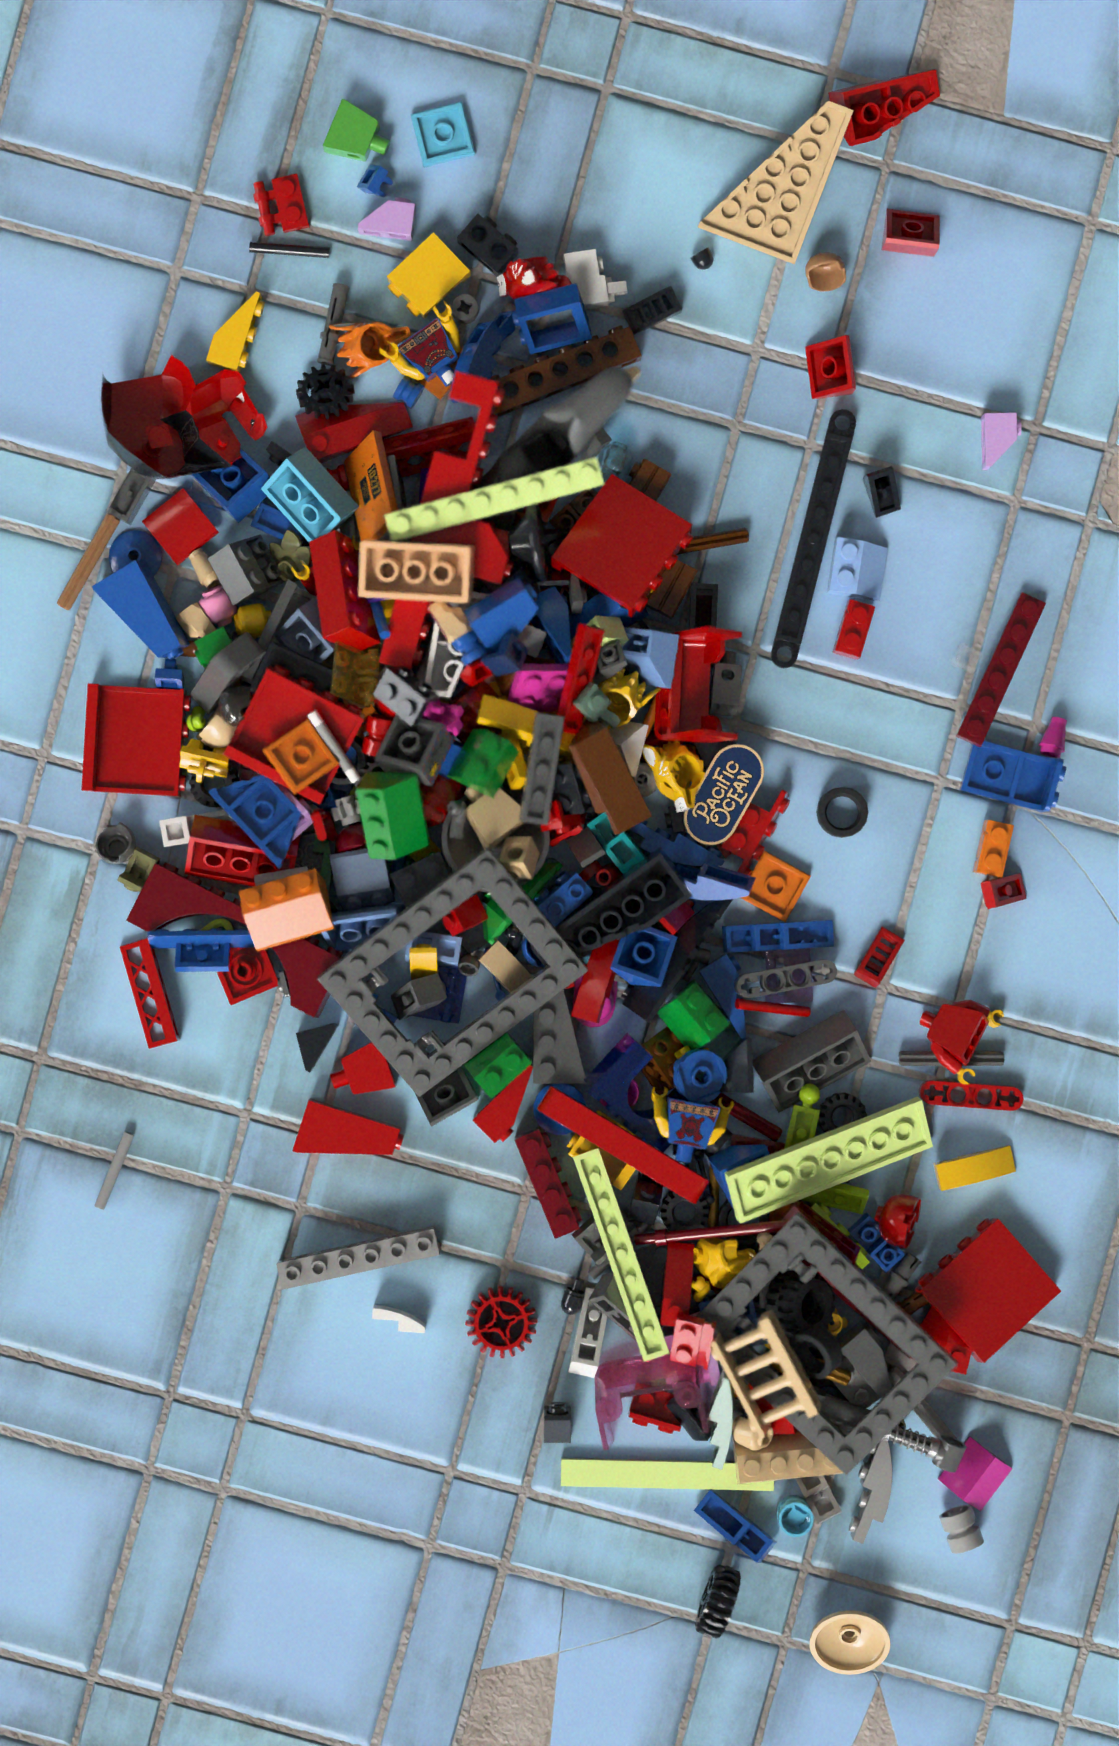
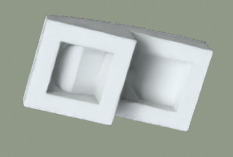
[372,1305,426,1333]

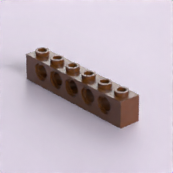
[490,325,642,417]

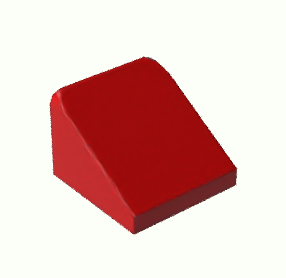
[460,653,493,687]

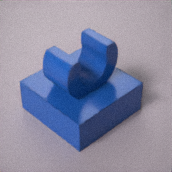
[357,164,393,197]
[155,658,185,690]

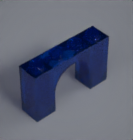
[584,1033,704,1153]

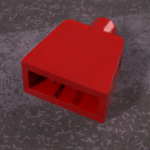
[330,1042,397,1095]

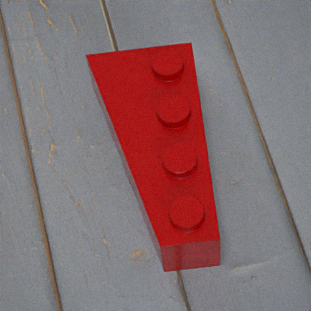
[309,530,381,653]

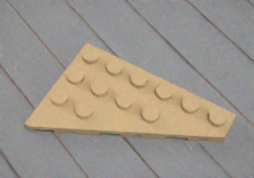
[698,101,853,264]

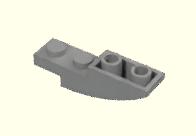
[849,1440,892,1544]

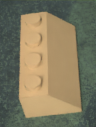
[731,1426,844,1484]

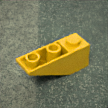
[206,292,265,373]

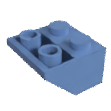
[622,627,679,689]

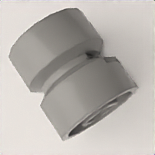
[939,1505,984,1554]

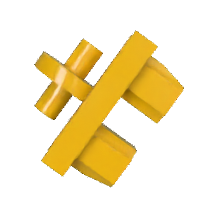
[180,739,230,783]

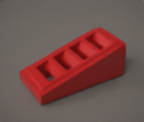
[854,926,905,988]

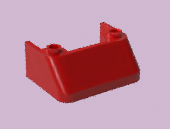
[654,626,742,743]

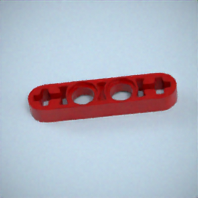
[919,1080,1024,1111]

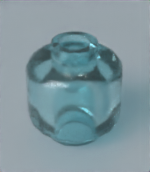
[597,442,633,482]

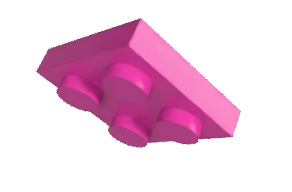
[507,664,569,712]

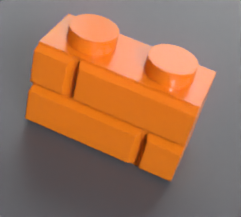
[973,820,1014,878]

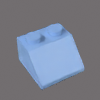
[827,537,888,601]

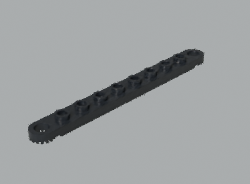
[770,409,856,669]

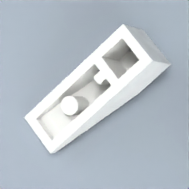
[568,1287,607,1378]

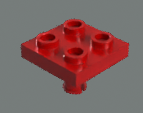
[217,947,278,1005]

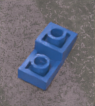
[848,1212,906,1272]

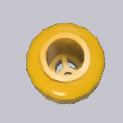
[233,603,271,639]

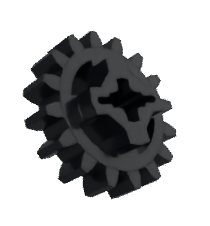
[296,364,355,419]

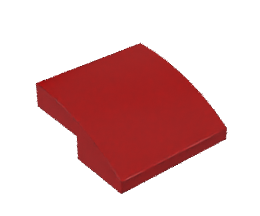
[142,488,219,566]

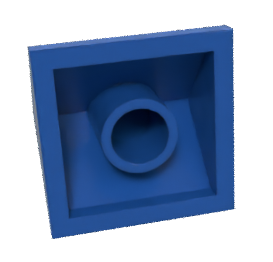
[610,927,677,987]

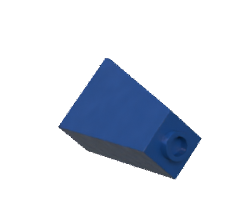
[92,560,190,660]

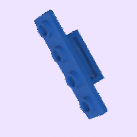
[147,928,255,972]

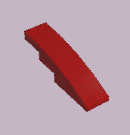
[571,939,620,1024]

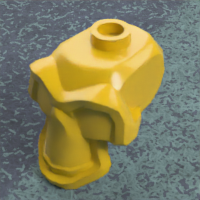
[693,1238,756,1289]

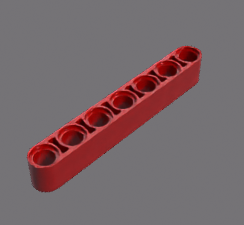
[537,1086,709,1204]

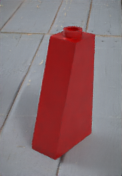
[292,1098,404,1155]

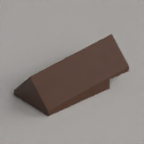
[569,718,652,835]

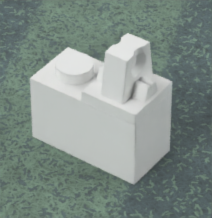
[564,249,628,309]

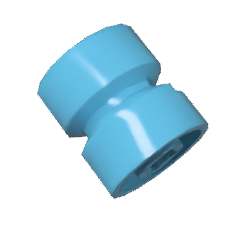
[776,1495,813,1537]

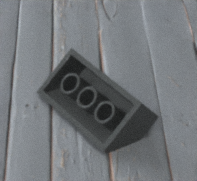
[753,1010,871,1113]

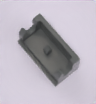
[107,468,156,526]

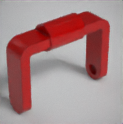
[310,808,338,841]

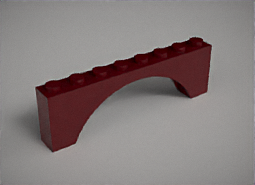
[126,862,343,1018]

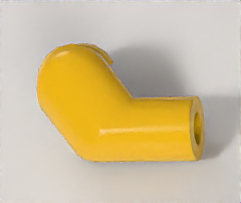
[691,1277,711,1302]

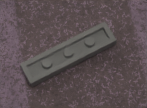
[519,713,564,825]

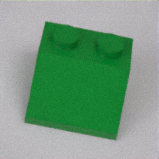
[447,729,519,799]

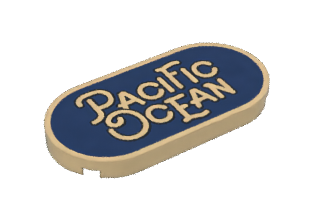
[684,744,764,845]

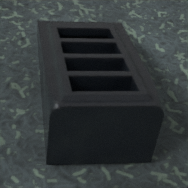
[622,286,682,335]

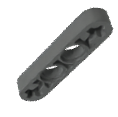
[734,959,837,998]

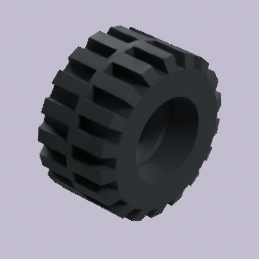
[765,1270,835,1338]

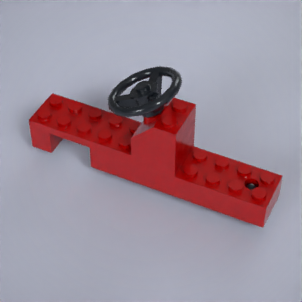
[377,371,548,670]

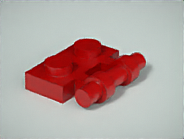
[253,173,310,236]

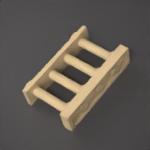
[710,1309,822,1439]

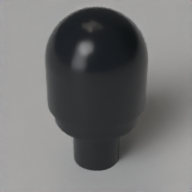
[561,1277,585,1315]

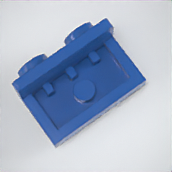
[534,870,593,927]

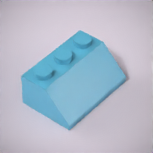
[261,447,359,542]

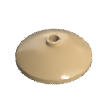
[810,1610,890,1675]

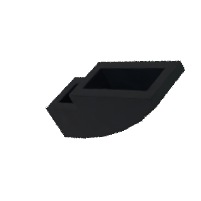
[688,583,718,669]

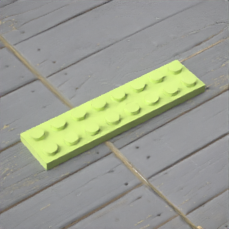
[724,1096,933,1224]

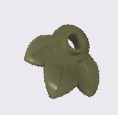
[269,530,311,582]

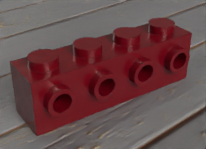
[514,1127,583,1239]

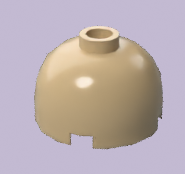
[195,696,245,749]

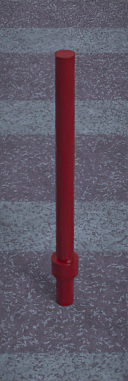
[634,1219,790,1246]

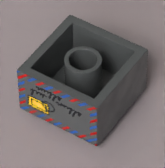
[375,714,454,786]

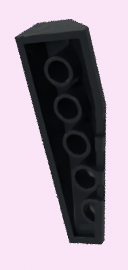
[530,847,693,967]
[621,899,733,1023]

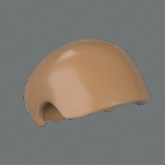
[805,252,846,292]

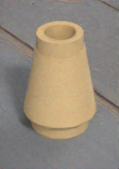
[188,548,220,589]

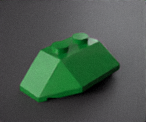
[481,858,563,945]

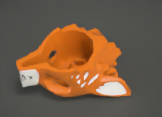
[329,322,411,379]

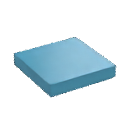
[410,101,475,168]

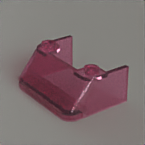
[594,1350,713,1450]

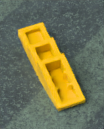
[477,695,575,758]

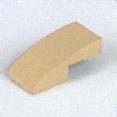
[478,940,532,993]

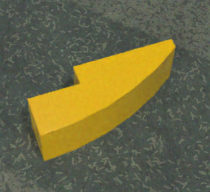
[933,1145,1016,1191]

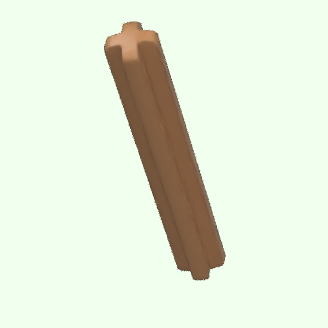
[57,514,120,610]

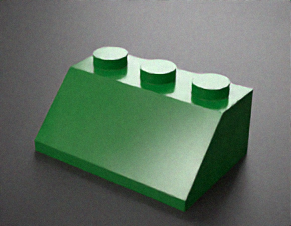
[356,772,430,859]

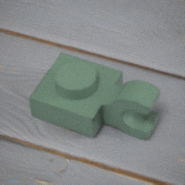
[573,683,620,729]

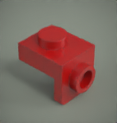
[540,800,582,834]

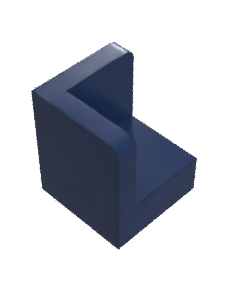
[481,633,528,676]

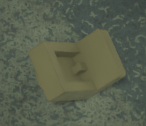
[117,847,161,892]

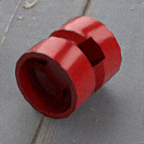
[362,713,393,756]

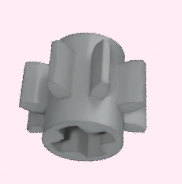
[331,794,362,826]

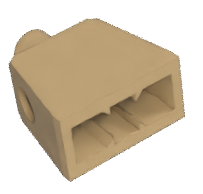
[464,787,526,850]

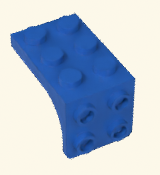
[960,741,1066,813]

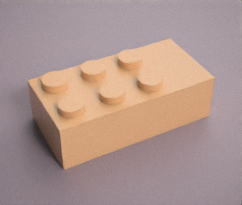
[359,539,475,603]

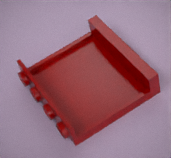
[552,474,693,618]
[223,665,366,805]
[81,683,191,797]
[914,1218,1061,1363]

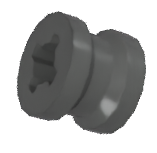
[451,294,478,324]

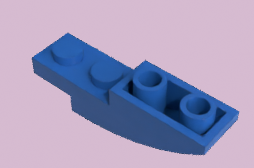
[450,310,516,403]
[629,820,725,866]

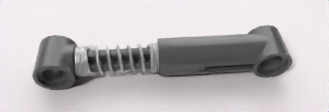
[812,1385,967,1473]

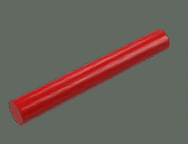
[735,998,811,1017]

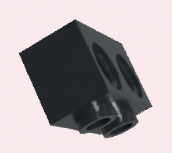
[457,214,518,277]

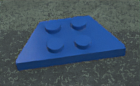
[209,775,302,868]

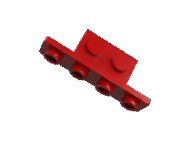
[721,789,790,876]

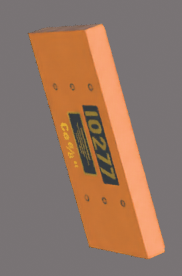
[344,430,398,541]

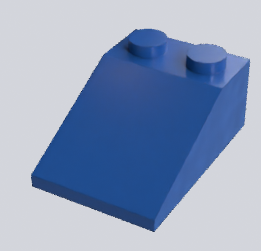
[191,448,270,523]

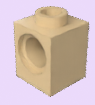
[499,837,540,880]

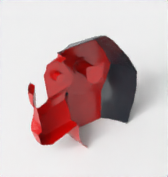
[101,354,267,479]

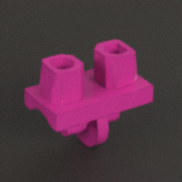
[422,699,464,736]

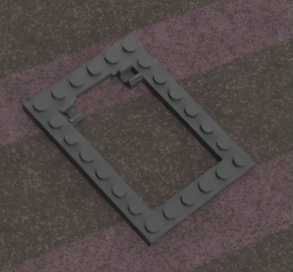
[317,847,588,1097]
[696,1212,958,1475]

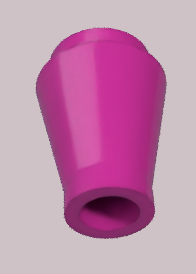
[1039,717,1067,758]

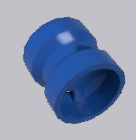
[452,630,489,666]

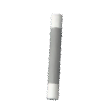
[307,710,361,783]

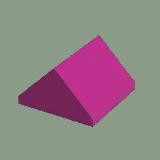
[938,1436,1012,1511]

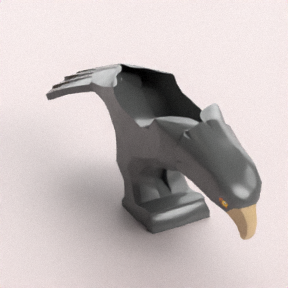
[474,366,642,536]

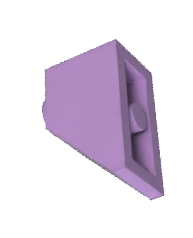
[358,198,416,241]
[981,413,1021,470]

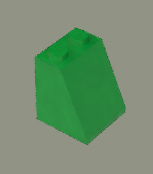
[657,979,730,1050]
[464,1031,532,1099]

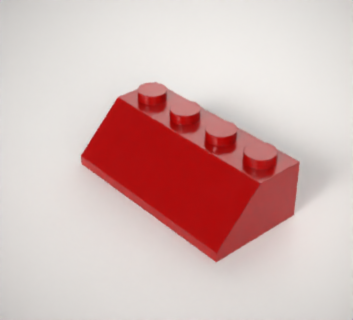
[184,815,301,887]

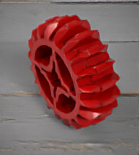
[465,1285,538,1358]

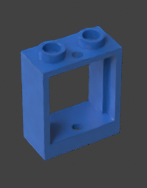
[512,283,592,355]

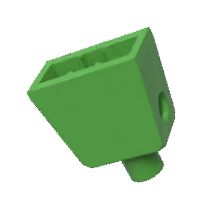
[323,99,390,161]

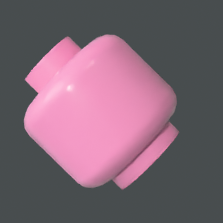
[198,585,238,627]

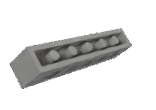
[276,1225,440,1290]

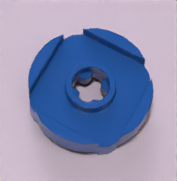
[673,1048,727,1103]

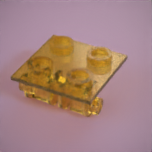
[331,641,380,708]

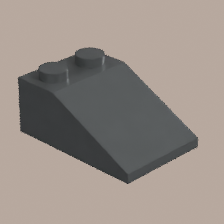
[838,1322,891,1399]

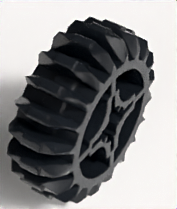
[695,1564,741,1639]

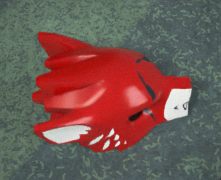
[497,256,572,300]

